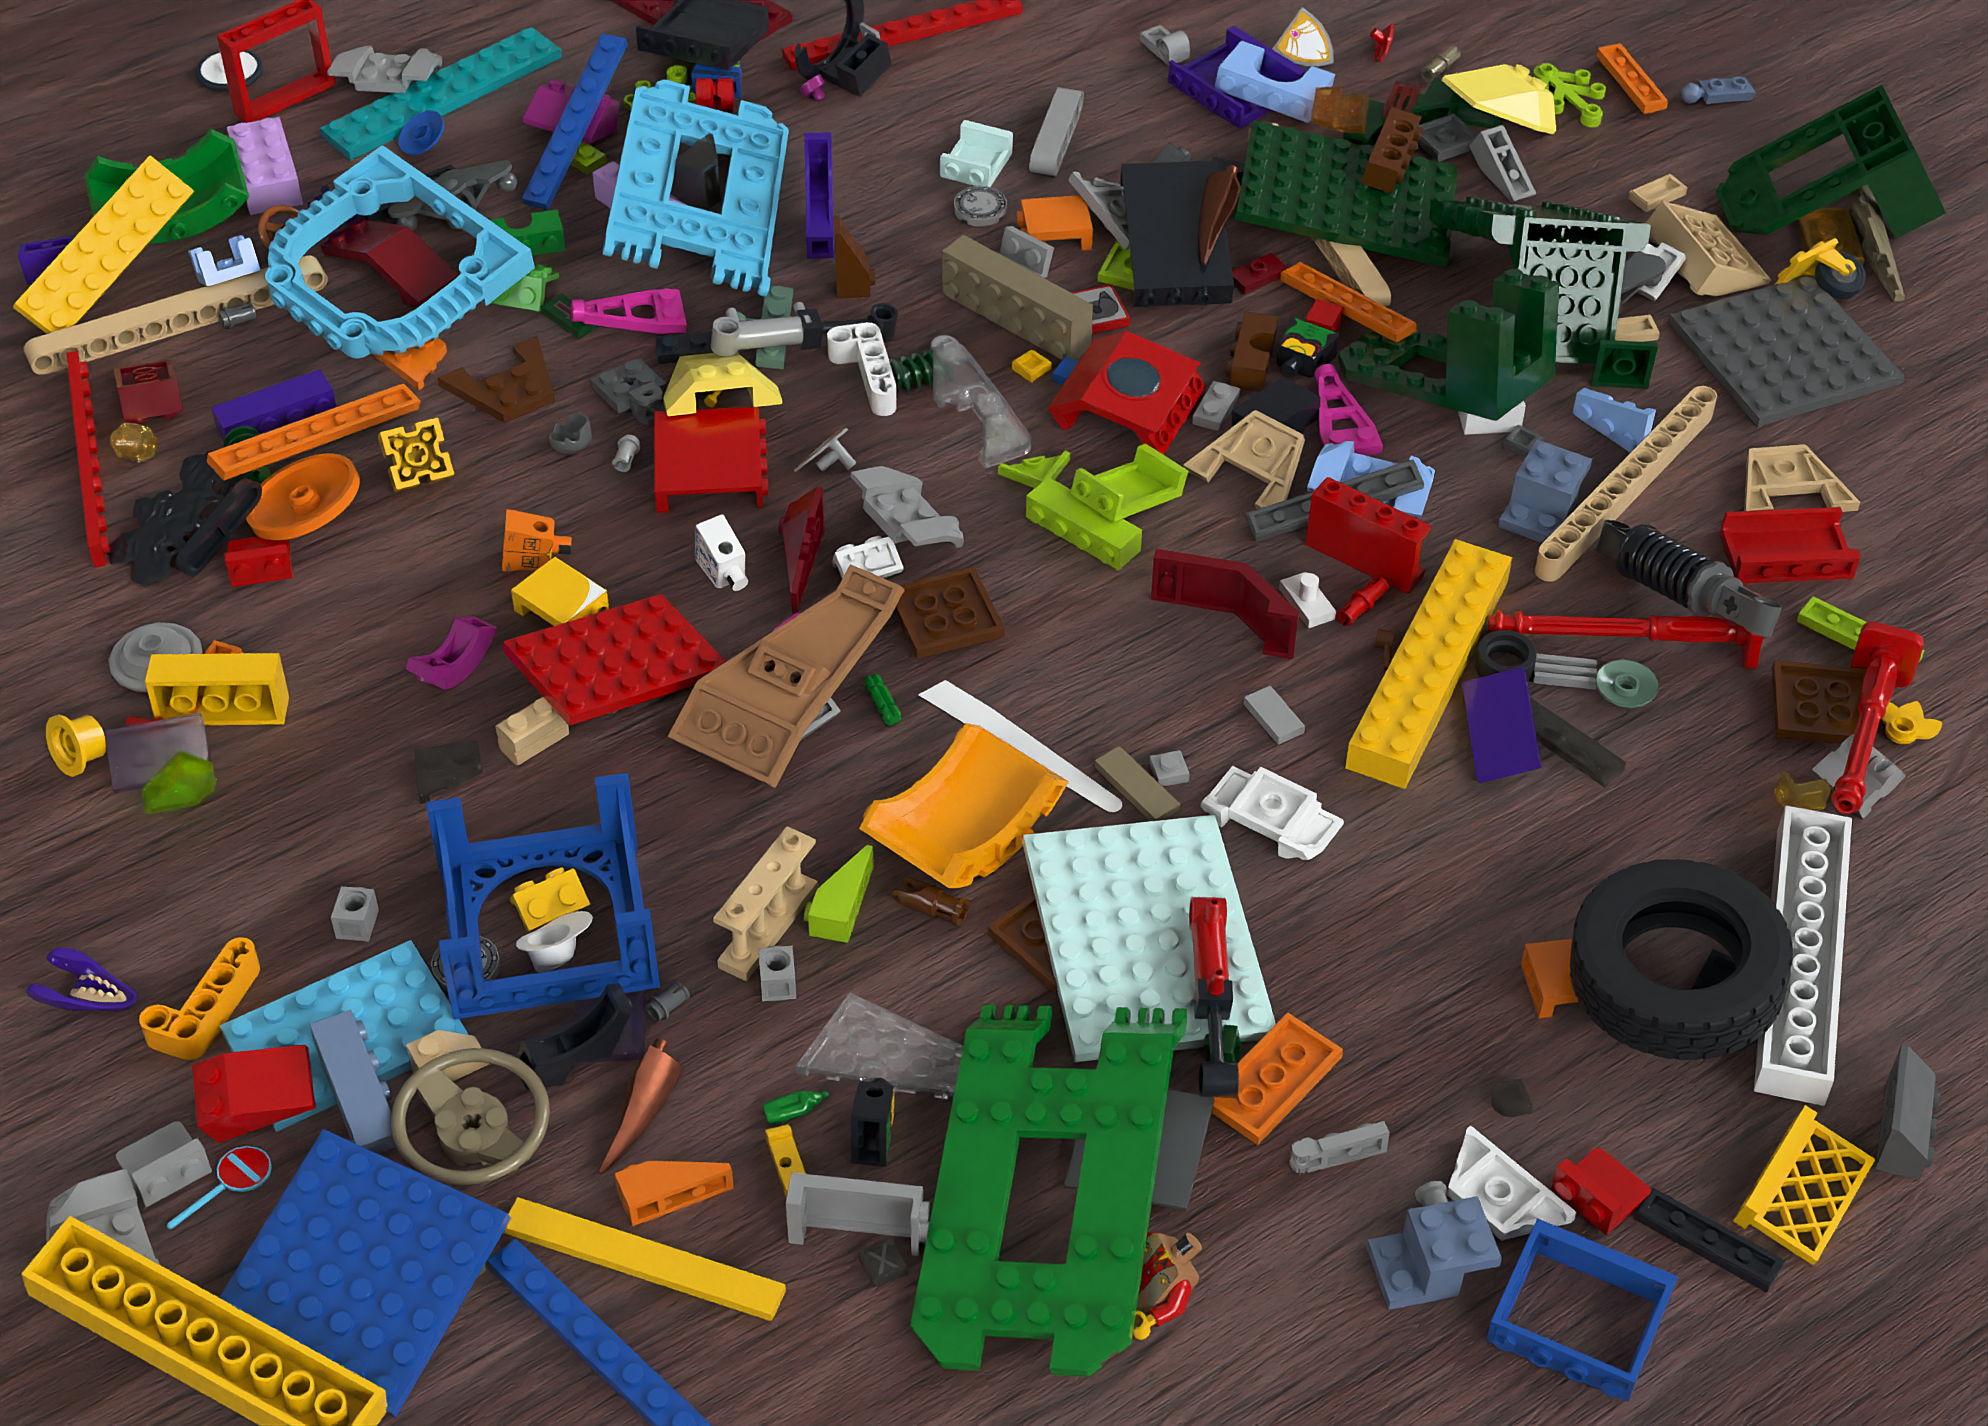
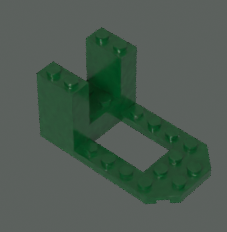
[1716,85,1946,238]
[1338,269,1560,421]

